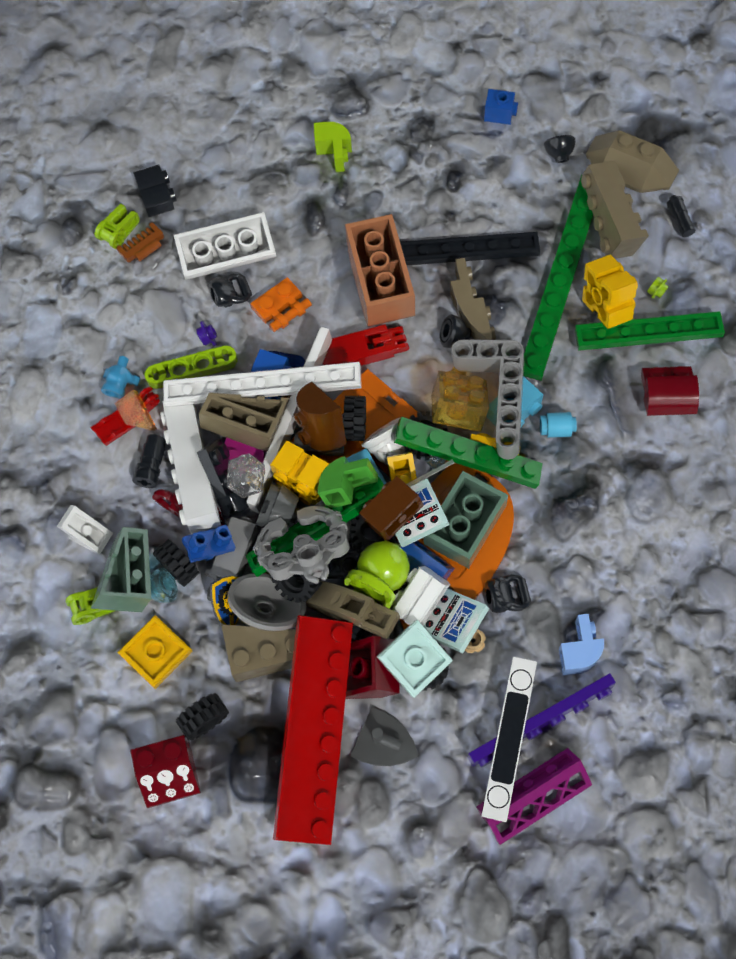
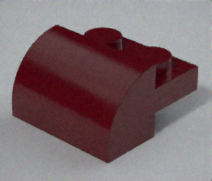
[641,366,699,416]

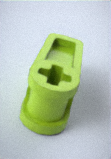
[94,204,140,249]
[65,587,115,625]

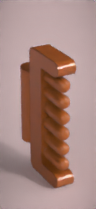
[117,222,164,263]

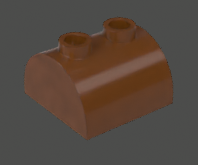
[294,382,347,451]

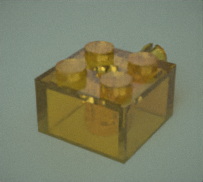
[431,367,489,432]

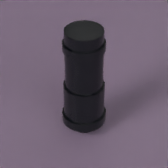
[667,195,696,237]

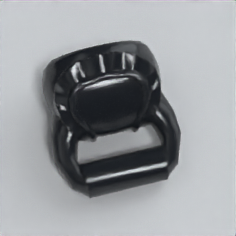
[209,274,252,308]
[484,574,531,613]

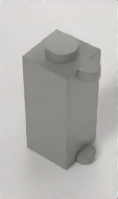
[205,517,259,581]

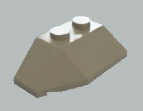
[586,130,679,193]

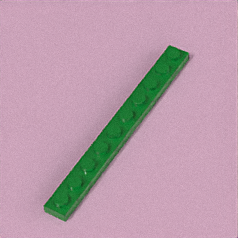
[524,175,593,381]

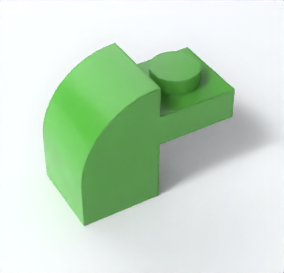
[318,456,378,509]

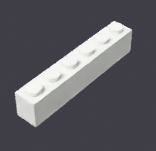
[160,401,221,534]

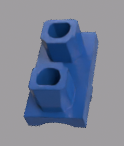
[182,525,236,563]

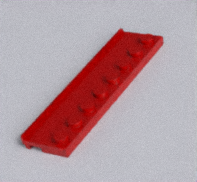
[273,615,353,845]

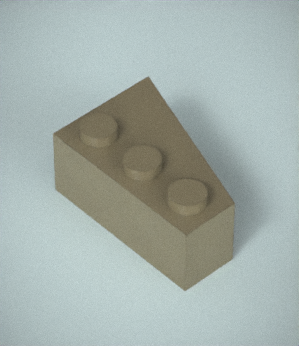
[199,393,289,452]
[221,624,296,682]

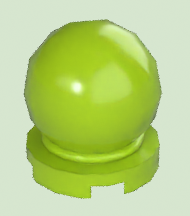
[344,541,410,609]

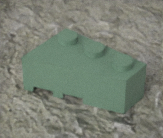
[90,527,152,613]

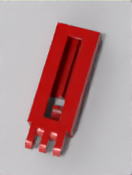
[322,324,410,366]

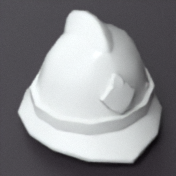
[361,417,405,465]

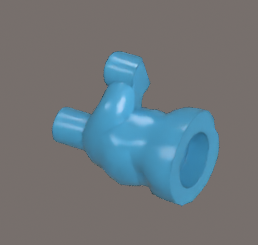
[101,356,140,399]

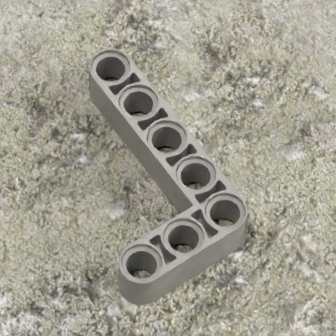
[451,340,524,460]

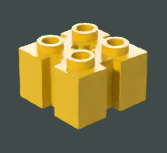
[582,254,638,329]
[270,440,329,505]

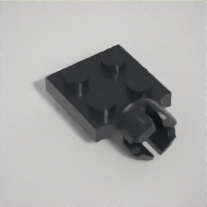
[197,438,249,516]

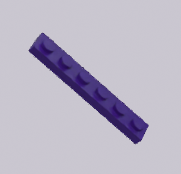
[468,673,616,768]

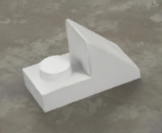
[57,505,113,554]

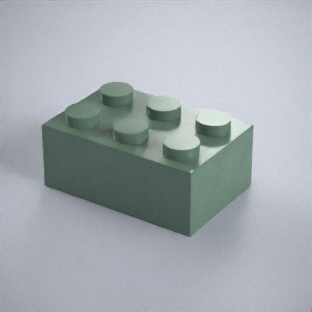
[424,471,508,569]

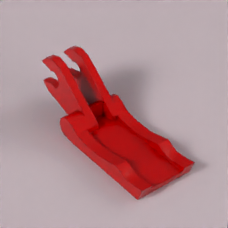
[90,387,160,446]

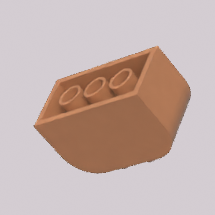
[345,214,415,327]

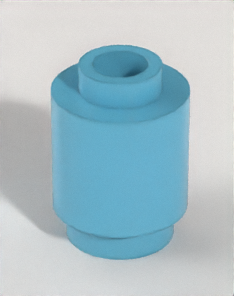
[540,412,577,438]

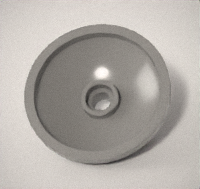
[227,574,306,631]

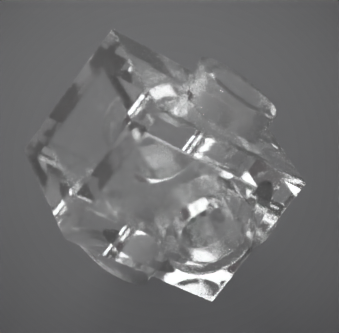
[227,453,265,498]

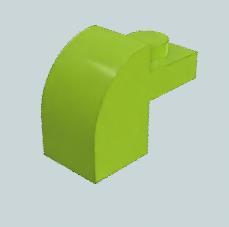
[314,122,352,172]

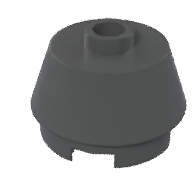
[255,483,300,528]

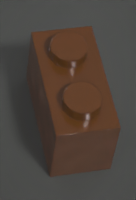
[359,476,424,541]

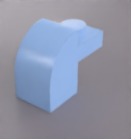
[558,614,604,676]

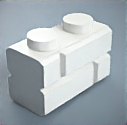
[392,566,450,626]

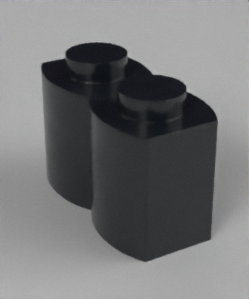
[133,164,177,217]

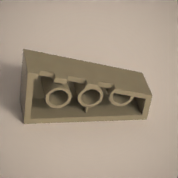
[581,161,649,259]

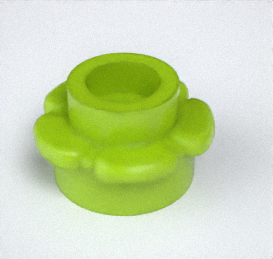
[647,276,669,299]

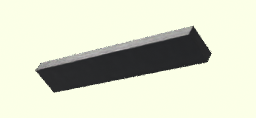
[400,231,540,265]

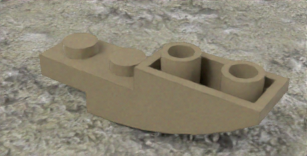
[450,258,496,340]
[306,581,400,640]

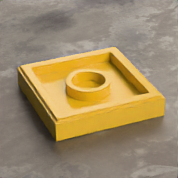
[117,615,193,689]

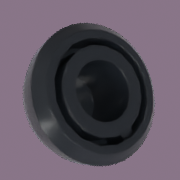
[544,135,576,163]
[439,314,471,348]

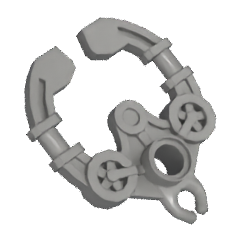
[253,506,350,584]

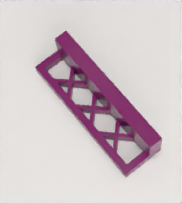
[476,748,592,845]

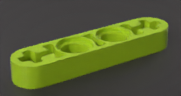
[145,345,238,389]

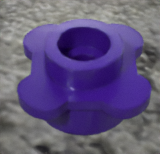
[196,321,217,346]

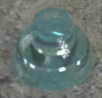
[150,568,178,603]

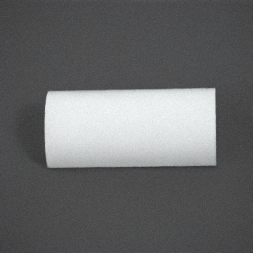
[174,212,276,280]

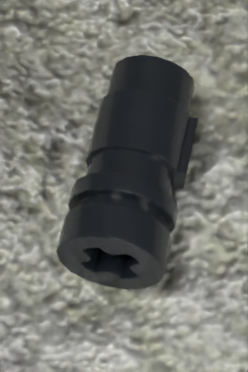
[132,434,166,488]

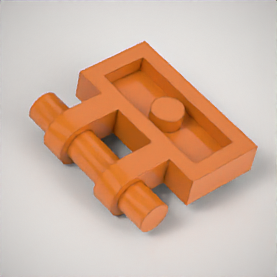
[250,277,312,332]

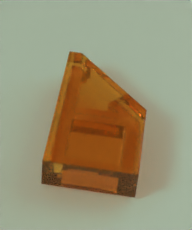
[115,390,157,431]

